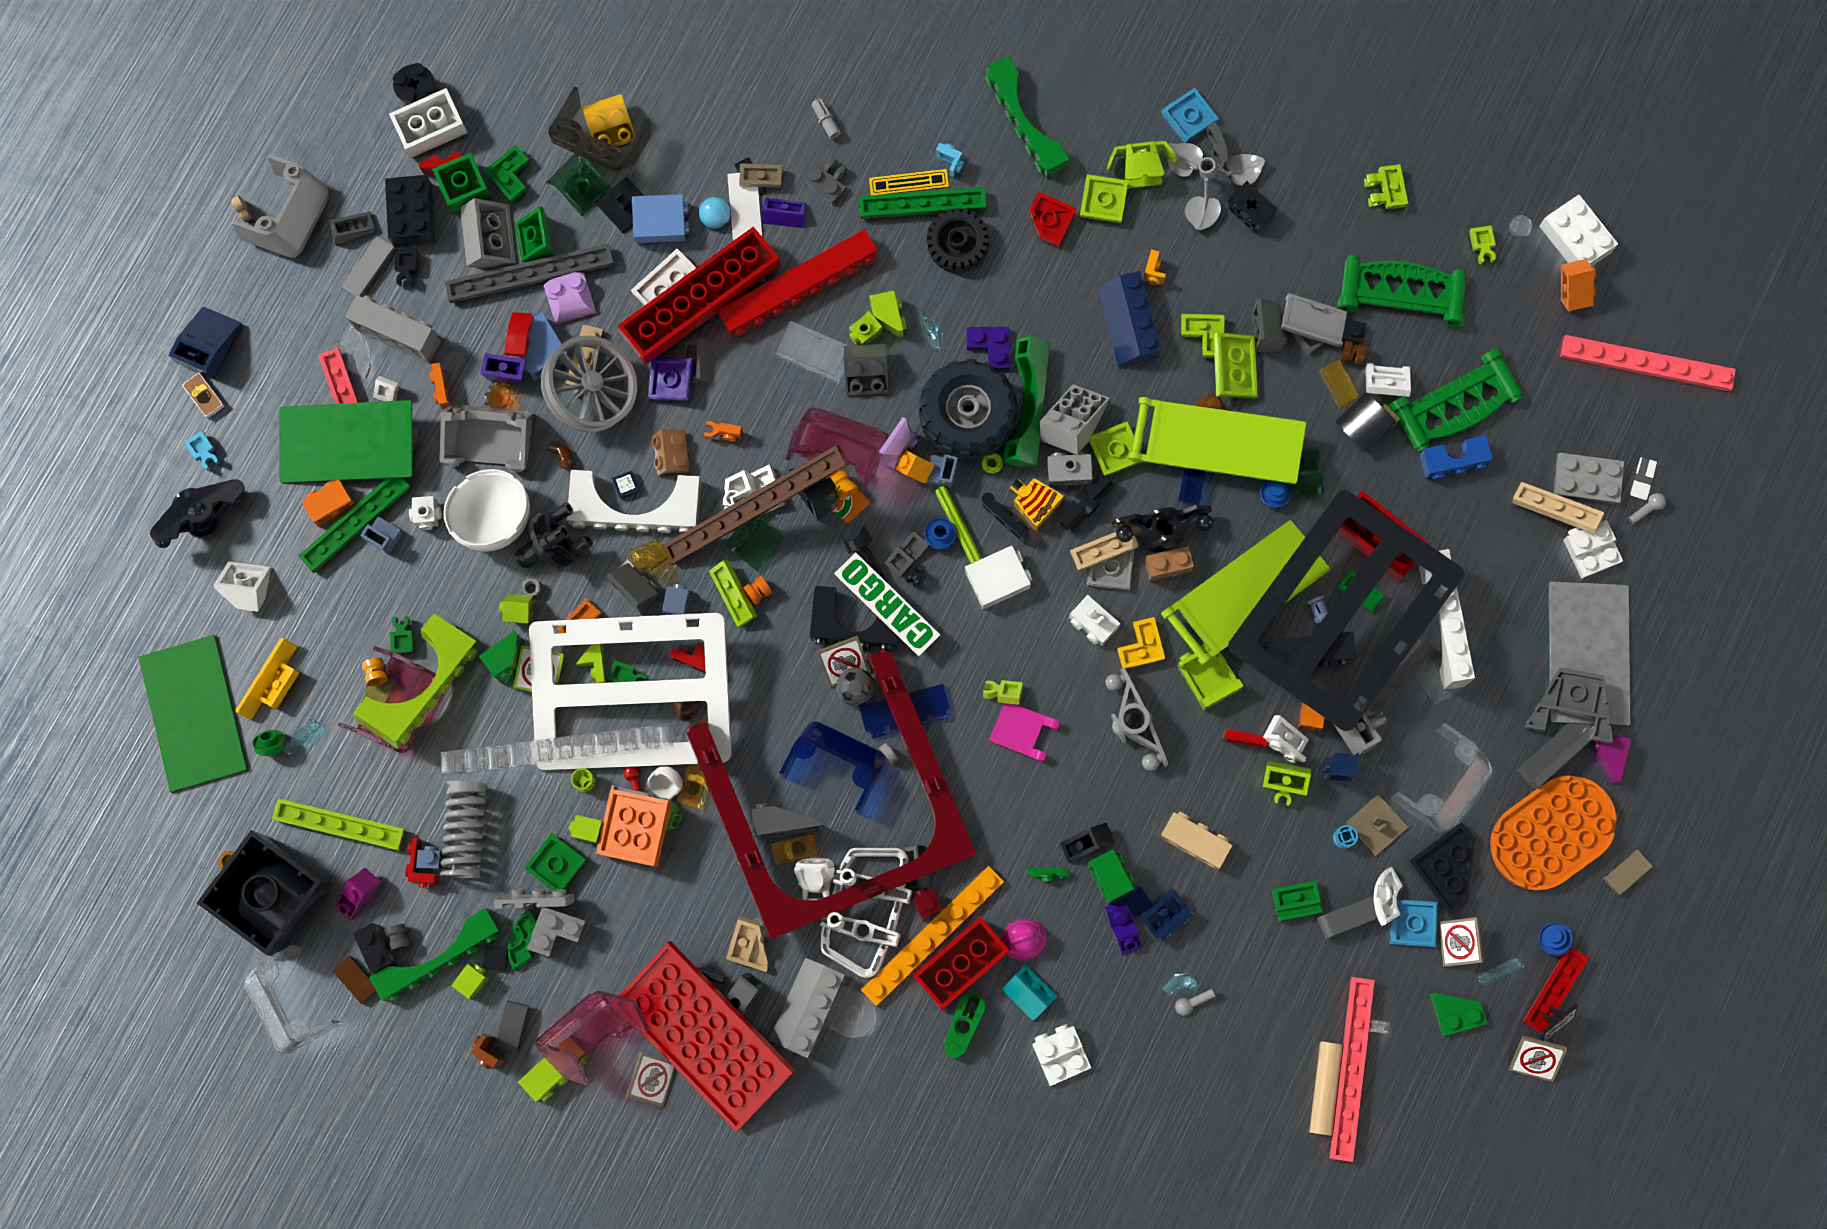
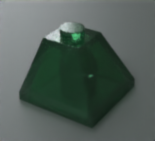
[1283,448,1324,496]

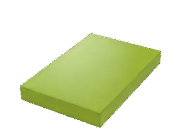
[1213,332,1258,400]

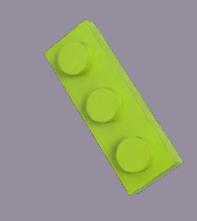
[709,560,757,627]

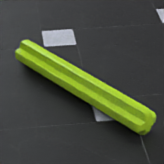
[936,486,981,564]

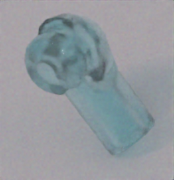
[1162,973,1196,996]

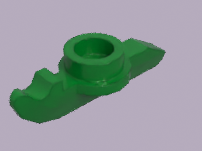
[1026,867,1070,882]

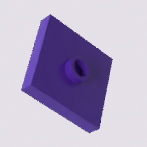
[648,358,694,401]

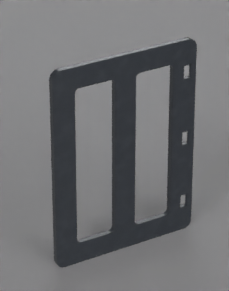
[1228,490,1464,731]

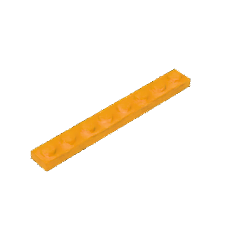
[861,866,1004,1007]

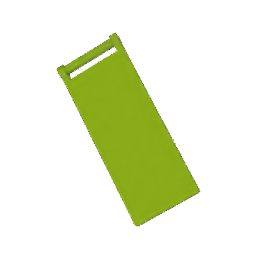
[1128,397,1306,484]
[1161,520,1330,665]

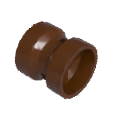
[1341,340,1367,365]

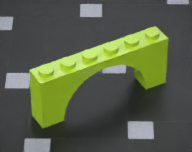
[353,614,478,749]

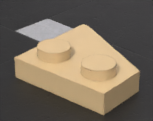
[726,916,769,972]

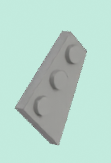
[494,888,574,909]

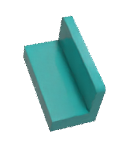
[1002,965,1057,1021]

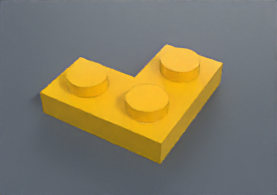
[1117,617,1165,670]

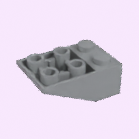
[1040,384,1110,455]

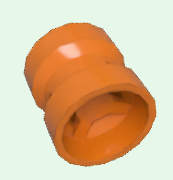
[743,575,773,605]

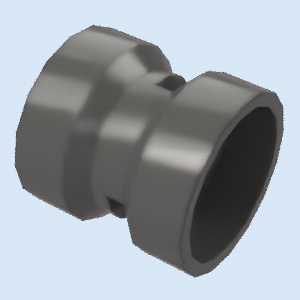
[383,924,410,952]

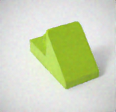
[576,644,607,683]

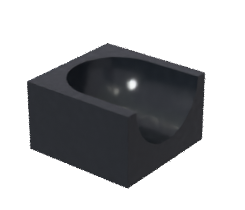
[196,830,334,958]

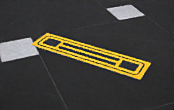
[869,169,949,195]

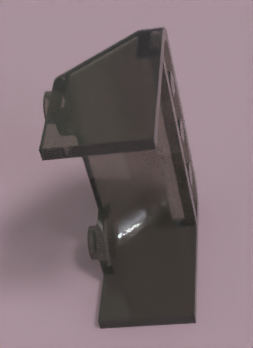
[548,86,651,170]

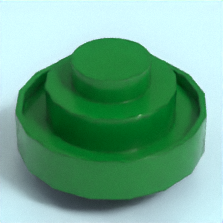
[253,730,286,757]

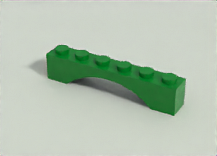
[985,55,1069,178]
[1004,335,1050,468]
[369,908,502,1002]

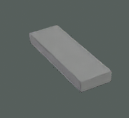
[341,236,395,297]

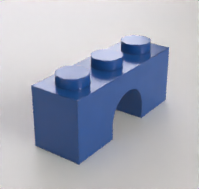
[1419,435,1493,480]

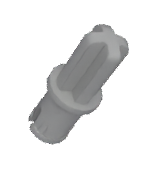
[812,99,841,139]

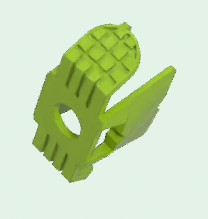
[1106,141,1177,189]

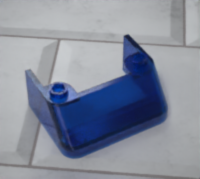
[779,721,885,815]

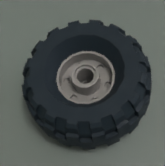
[919,359,1018,461]

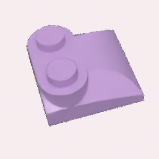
[544,272,597,326]
[879,417,919,470]

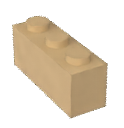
[1159,812,1232,871]

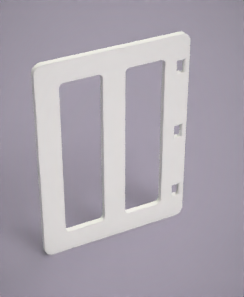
[529,613,732,770]

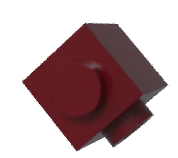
[912,888,942,921]

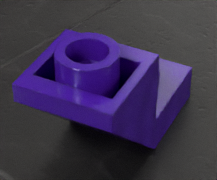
[1104,899,1143,955]

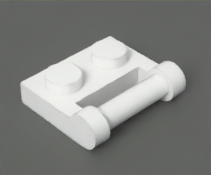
[1365,363,1411,397]

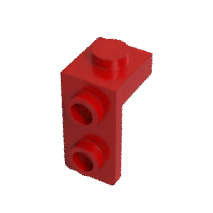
[405,837,439,888]

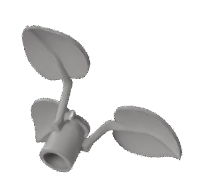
[1167,143,1265,231]

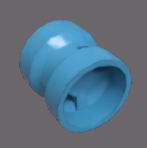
[1333,825,1358,849]

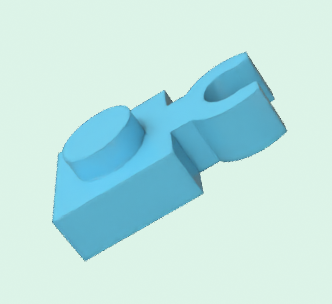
[184,431,220,471]

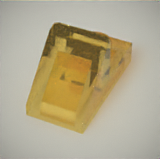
[626,539,668,575]

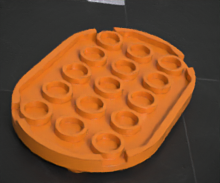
[1490,775,1617,891]

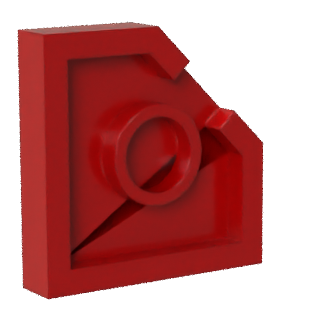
[1030,192,1077,247]

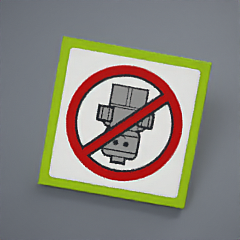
[513,645,564,692]

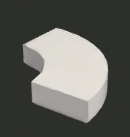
[1374,867,1403,926]

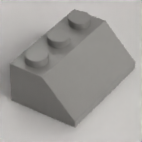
[460,198,516,269]

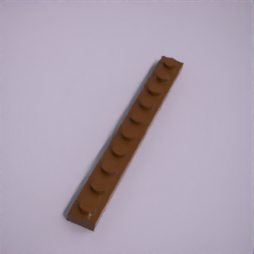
[662,445,849,564]

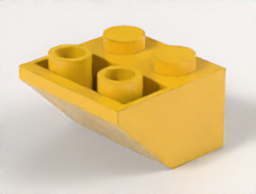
[582,94,637,153]

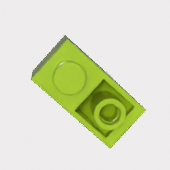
[869,291,907,338]

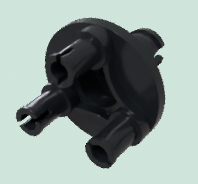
[514,502,593,569]

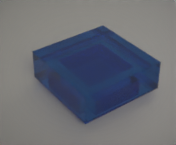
[1122,887,1153,918]

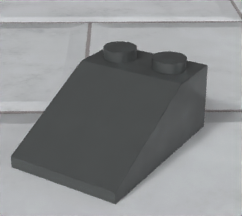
[751,803,824,840]

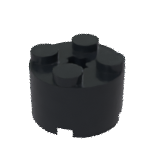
[393,63,439,107]

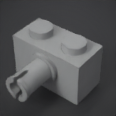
[1333,703,1386,756]

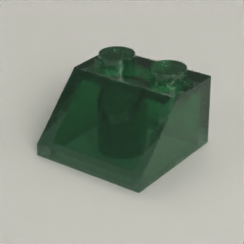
[546,153,610,216]

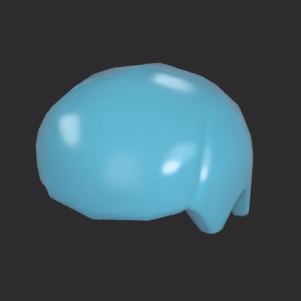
[699,197,730,229]

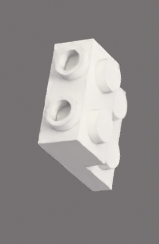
[1563,520,1623,579]
[1032,1024,1091,1086]

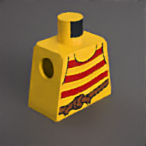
[1010,479,1064,531]

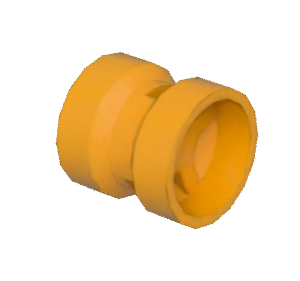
[831,470,858,500]
[362,658,388,686]

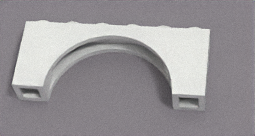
[567,470,701,533]
[1418,549,1475,690]

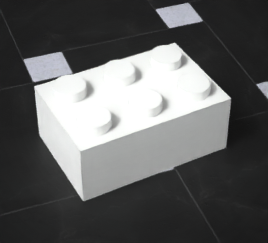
[389,88,468,158]
[1539,195,1618,266]

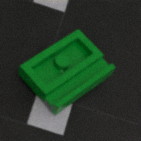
[1271,881,1323,921]

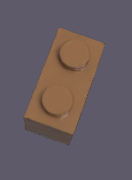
[1145,546,1194,582]

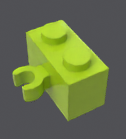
[1263,761,1311,806]

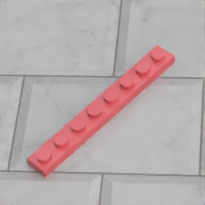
[1560,335,1736,392]
[1329,977,1375,1162]

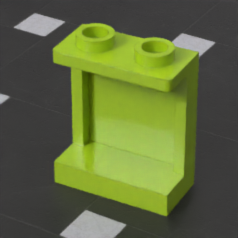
[1177,643,1243,711]

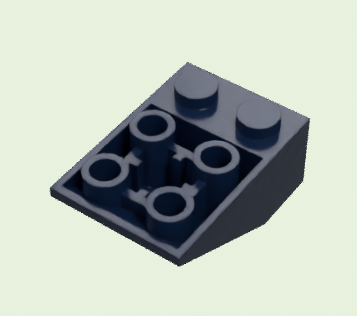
[168,306,241,379]

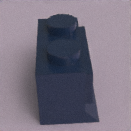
[1321,752,1359,782]

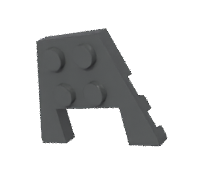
[1525,667,1614,745]

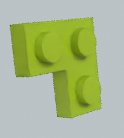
[1181,314,1224,358]

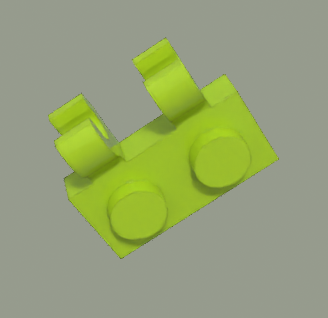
[1364,164,1408,209]

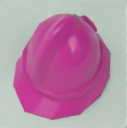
[1001,919,1048,961]

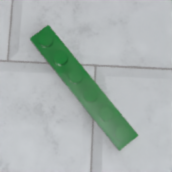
[859,187,986,219]
[298,478,411,573]

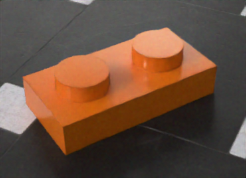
[429,362,451,410]

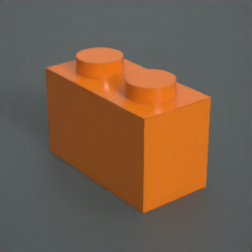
[1561,259,1596,311]
[301,479,356,527]

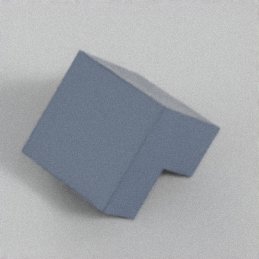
[926,454,958,489]
[360,516,403,555]

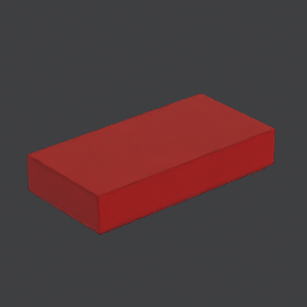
[1223,729,1269,748]

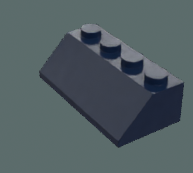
[1098,271,1161,367]

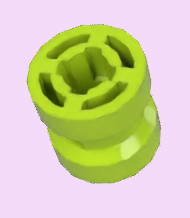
[571,768,596,792]

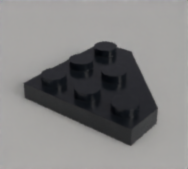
[1408,822,1476,916]

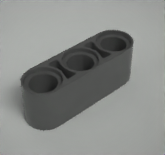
[1317,896,1378,939]

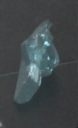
[920,310,939,350]

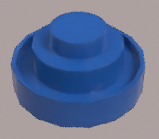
[1259,480,1292,509]
[924,518,956,550]
[1539,922,1573,956]

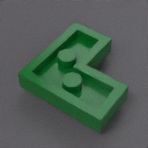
[484,145,530,203]

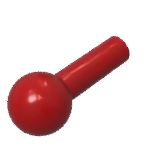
[623,766,642,792]

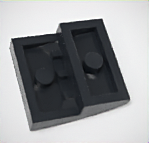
[1335,392,1396,452]

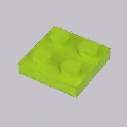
[1080,174,1128,223]
[1089,421,1142,476]

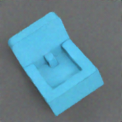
[936,143,964,178]

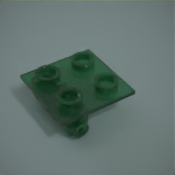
[725,517,784,571]

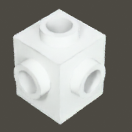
[409,496,442,530]

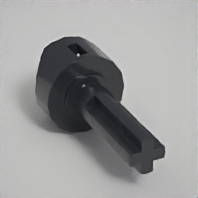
[840,526,888,582]

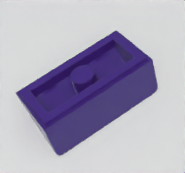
[762,198,807,228]

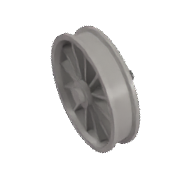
[541,336,637,432]

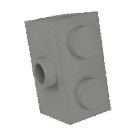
[1047,452,1092,487]

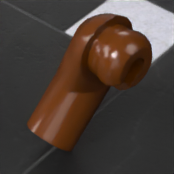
[548,441,573,469]

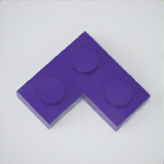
[967,327,1009,370]

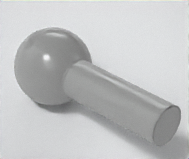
[1628,493,1666,524]
[1175,989,1216,1016]

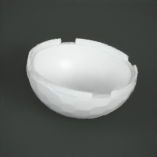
[444,469,530,552]

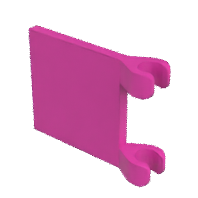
[989,703,1060,763]

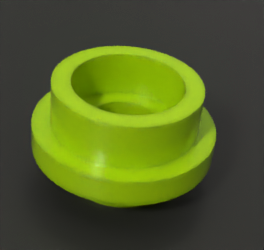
[981,453,1003,474]

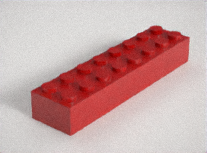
[617,226,780,366]

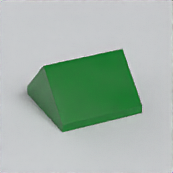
[515,207,554,262]

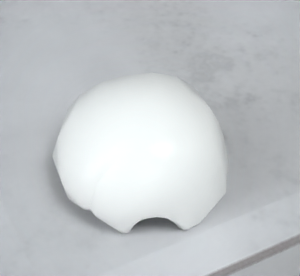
[648,766,683,800]

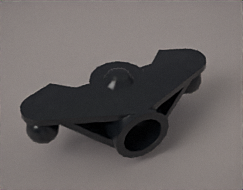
[150,479,245,548]
[1111,505,1214,553]

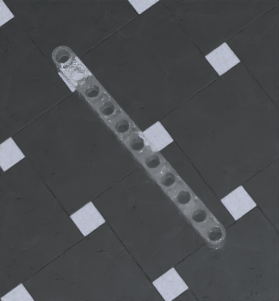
[440,724,674,775]

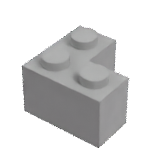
[527,907,585,956]

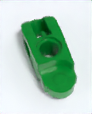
[943,993,985,1058]

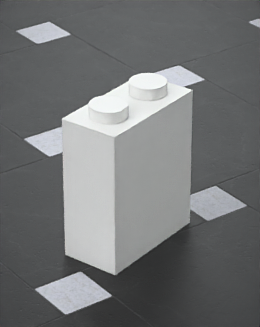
[965,546,1032,610]

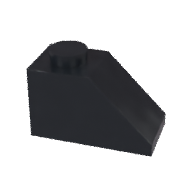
[1060,823,1115,863]

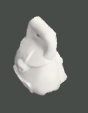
[794,858,835,900]

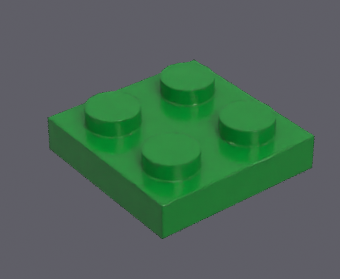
[524,833,587,890]

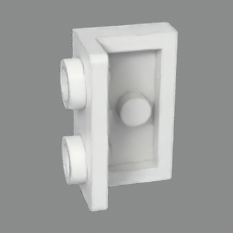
[1263,715,1309,763]

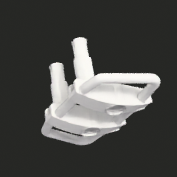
[820,848,913,978]

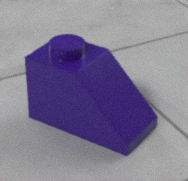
[480,353,527,383]

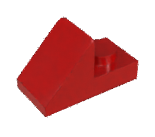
[668,640,706,674]

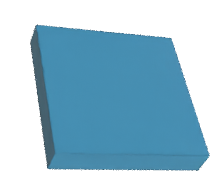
[1161,87,1220,143]
[1390,899,1438,947]

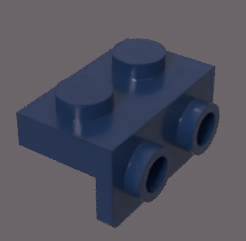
[1138,888,1194,941]

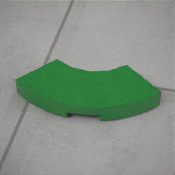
[507,909,537,970]

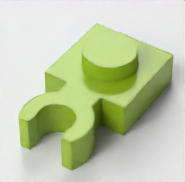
[1469,225,1496,265]
[983,680,1023,705]

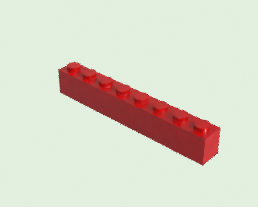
[717,229,878,338]

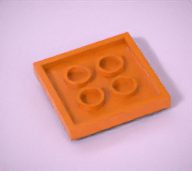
[596,789,672,867]

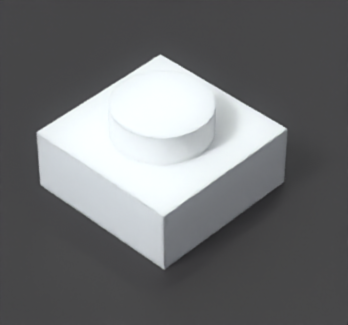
[373,376,399,401]

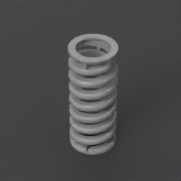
[440,781,487,878]

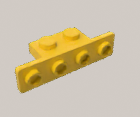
[235,637,299,720]

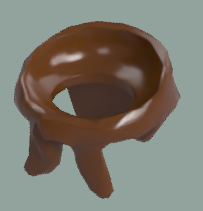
[668,701,701,722]

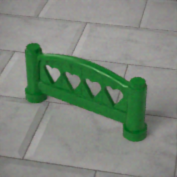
[1337,255,1467,327]
[1388,347,1523,452]

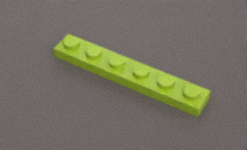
[272,798,406,851]

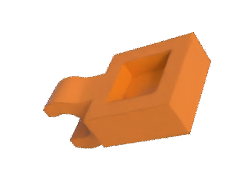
[704,421,743,442]

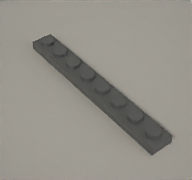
[445,243,614,303]

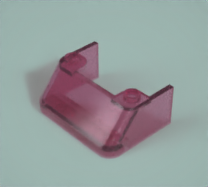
[786,408,889,488]
[338,646,436,753]
[535,991,649,1085]

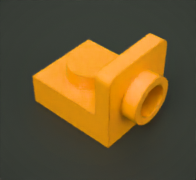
[1143,249,1166,285]

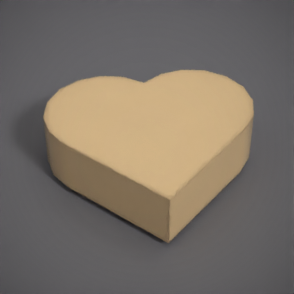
[231,195,253,222]

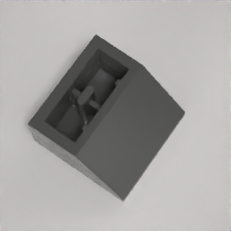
[843,344,889,396]

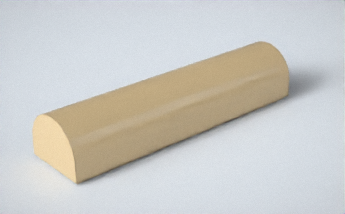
[1309,1042,1343,1136]

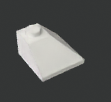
[214,561,271,612]

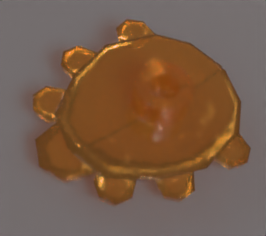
[485,381,513,410]

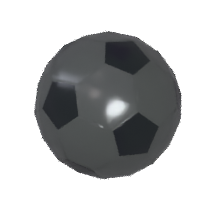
[836,668,875,707]

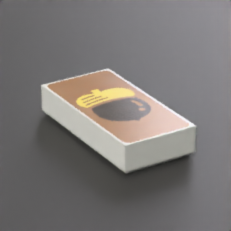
[182,373,225,419]

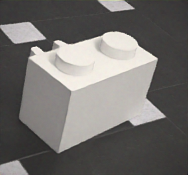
[1069,595,1120,646]

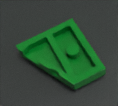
[1430,993,1487,1036]

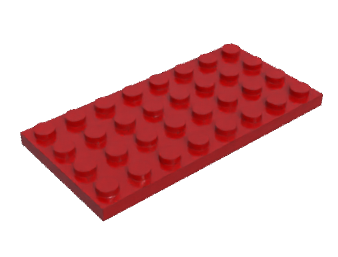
[613,941,796,1132]

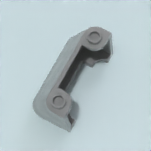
[440,405,533,473]

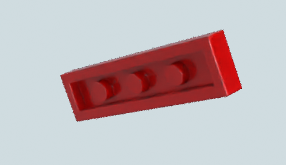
[1522,947,1589,1034]

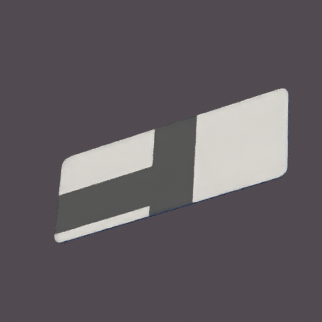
[1630,457,1657,500]

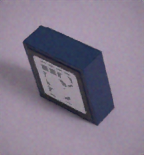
[612,470,640,499]

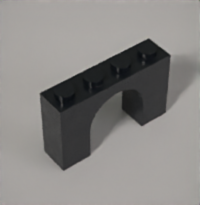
[809,586,902,651]

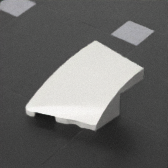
[723,465,786,515]

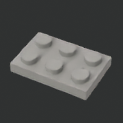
[1553,453,1624,505]

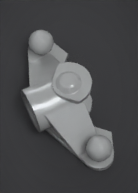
[1106,668,1168,771]

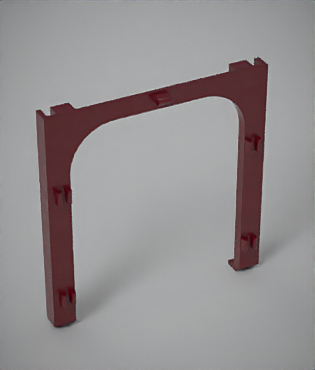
[686,649,976,941]

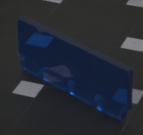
[859,684,950,739]

